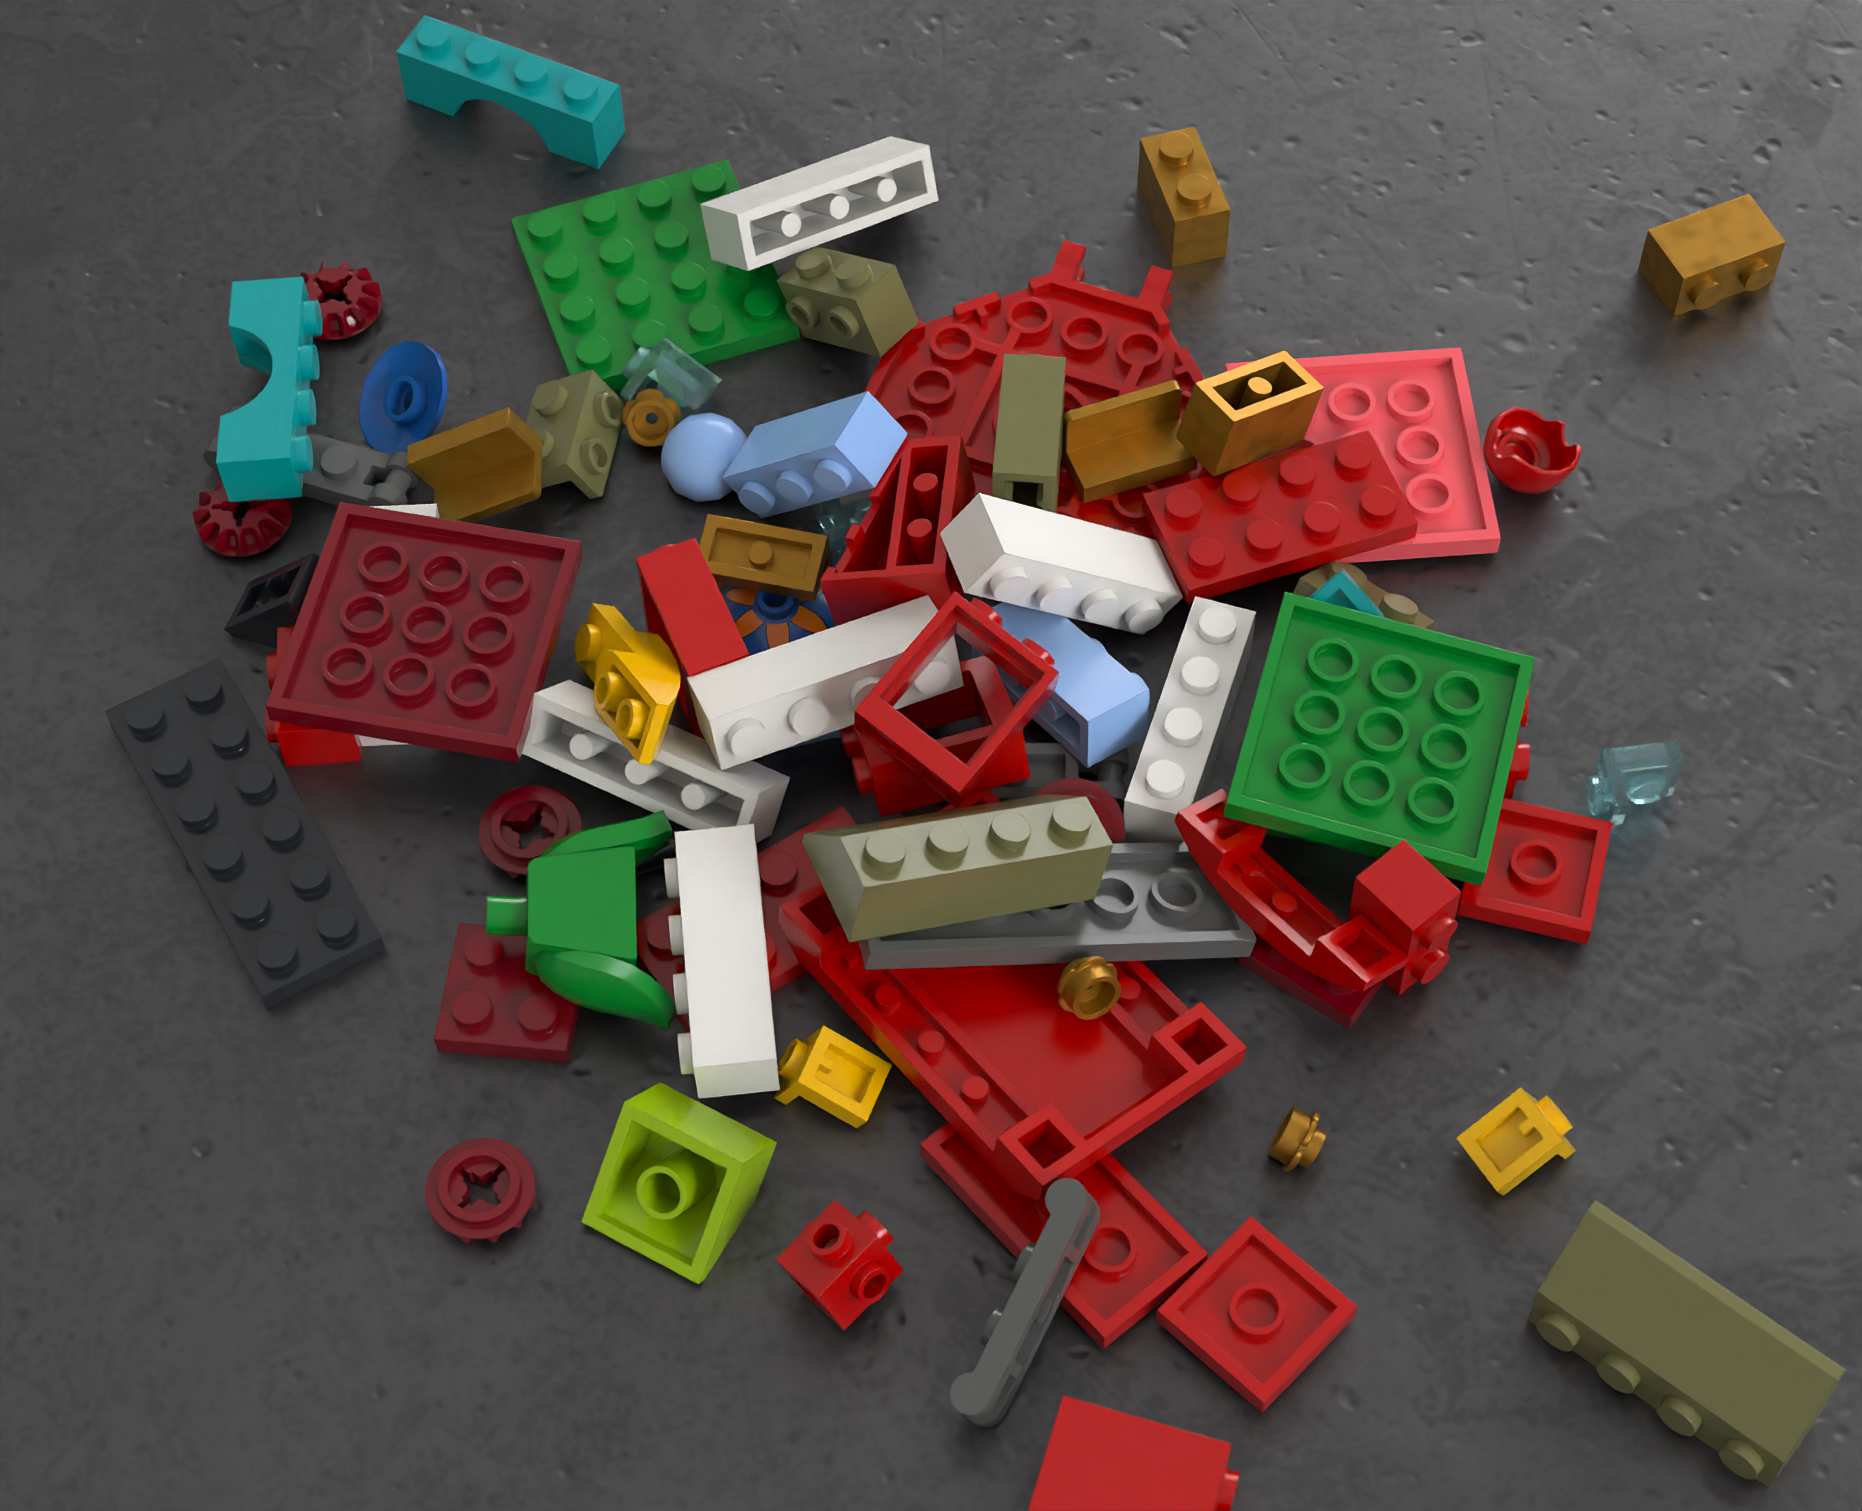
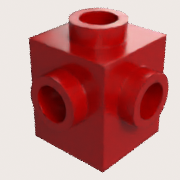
[775,1200,903,1331]

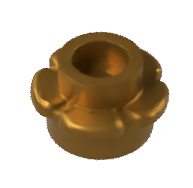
[622,389,681,446]
[1057,956,1121,1020]
[1267,1106,1327,1171]

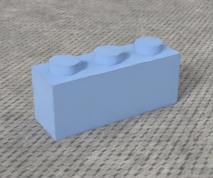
[722,391,908,519]
[972,602,1151,768]

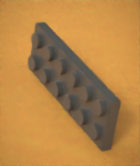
[858,842,1256,970]

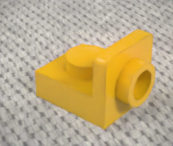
[774,1025,892,1129]
[1456,1087,1576,1196]

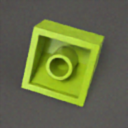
[581,1082,777,1284]

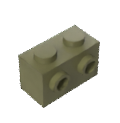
[777,246,919,357]

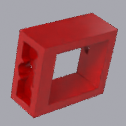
[636,538,749,740]
[854,592,1059,809]
[839,656,1031,818]

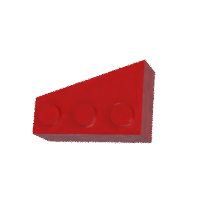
[820,435,976,627]

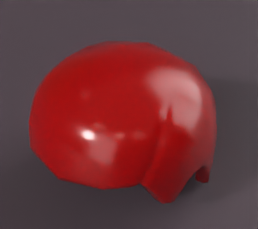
[1483,406,1582,495]

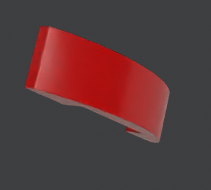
[1174,789,1409,992]

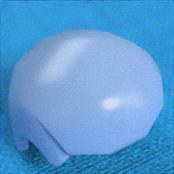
[661,412,747,502]

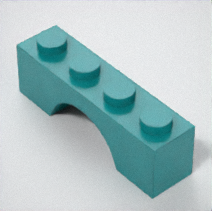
[396,15,625,169]
[216,277,323,502]

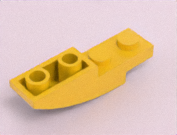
[574,603,680,765]

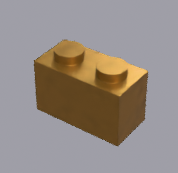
[1137,126,1231,268]
[1638,194,1785,317]
[1176,351,1324,476]

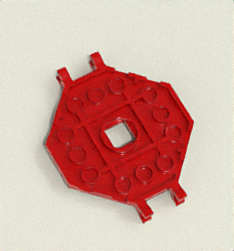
[864,240,1212,603]

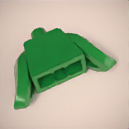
[485,810,676,1031]

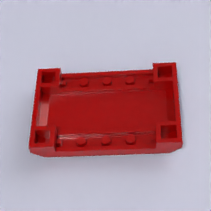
[778,789,1247,1201]

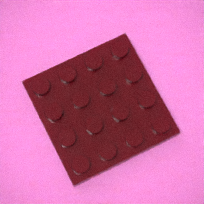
[266,502,583,763]

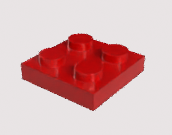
[1457,798,1613,945]
[1156,1217,1358,1413]

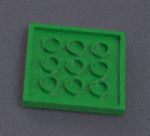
[510,159,800,391]
[1223,592,1535,886]

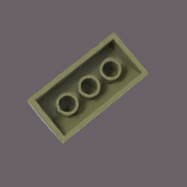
[802,794,1113,942]
[1528,1200,1846,1488]

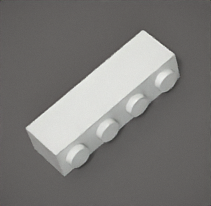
[700,136,939,271]
[940,493,1183,635]
[687,595,964,770]
[1123,596,1256,843]
[522,680,790,843]
[664,824,780,1099]

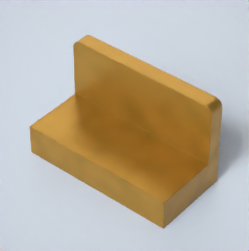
[1062,380,1198,503]
[406,407,543,523]
[699,514,834,601]

